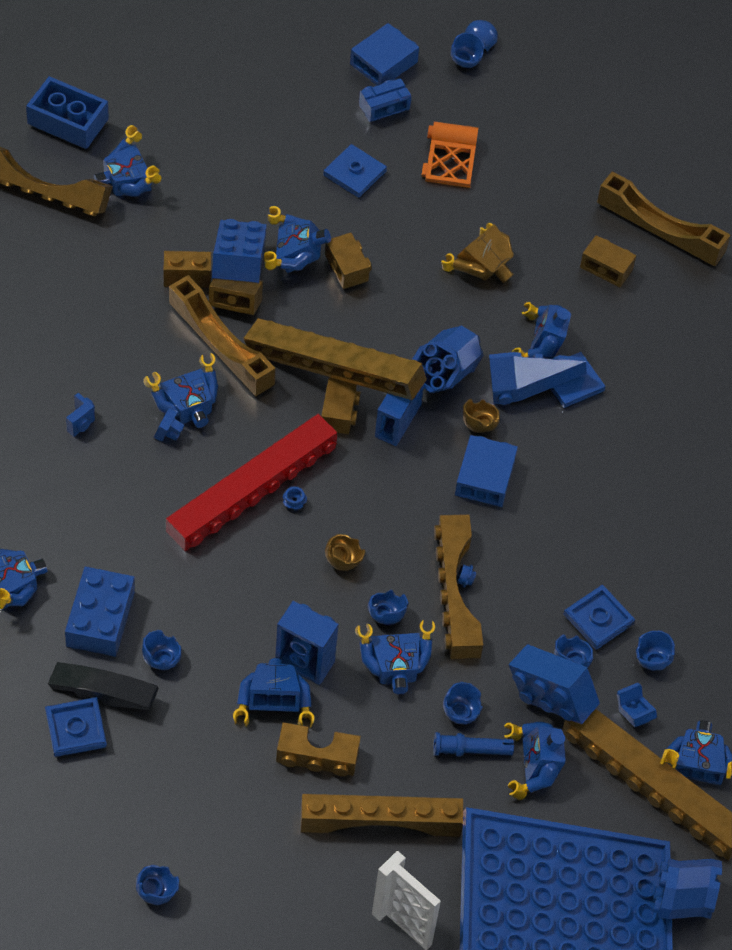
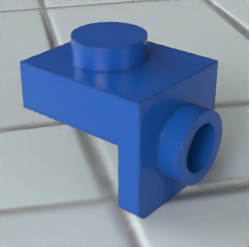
[66,393,95,437]
[617,683,657,727]

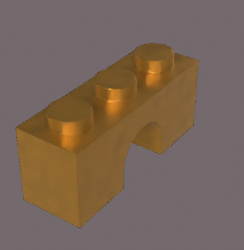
[276,722,361,776]

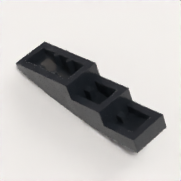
[48,662,159,710]

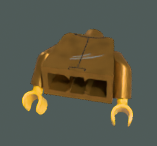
[441,223,514,283]

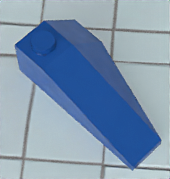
[489,352,587,405]

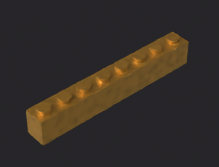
[244,318,427,400]
[562,709,732,861]

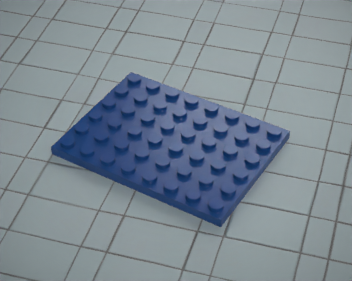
[460,807,673,950]

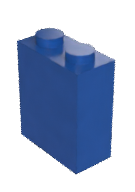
[350,23,419,86]
[375,384,424,446]
[455,435,518,507]

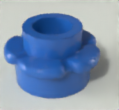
[283,487,307,510]
[456,564,476,588]

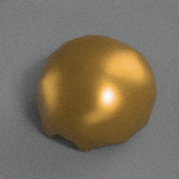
[463,399,500,433]
[325,534,365,571]

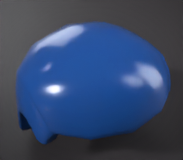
[465,20,498,51]
[450,32,485,68]
[367,590,409,626]
[142,630,181,670]
[636,630,675,671]
[554,634,593,667]
[443,682,483,725]
[136,865,179,906]

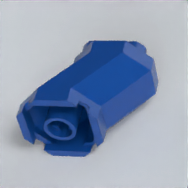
[412,325,484,393]
[653,859,722,919]

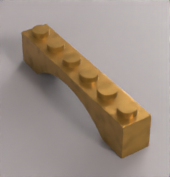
[0,147,113,216]
[597,171,731,266]
[169,275,276,396]
[434,515,483,659]
[301,794,463,837]

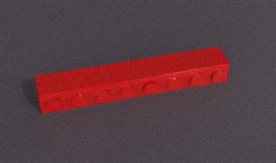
[166,414,337,551]

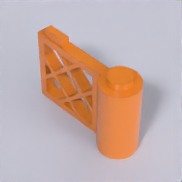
[421,121,478,188]

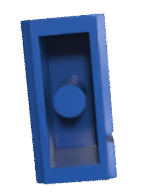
[359,78,411,122]

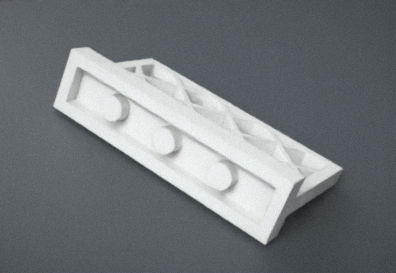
[372,851,441,950]

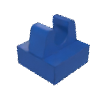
[153,408,184,442]

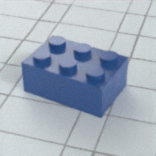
[26,76,109,149]
[212,219,267,283]
[65,566,135,657]
[275,601,339,685]
[508,644,600,725]

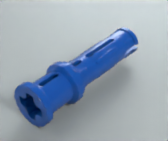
[433,732,514,757]

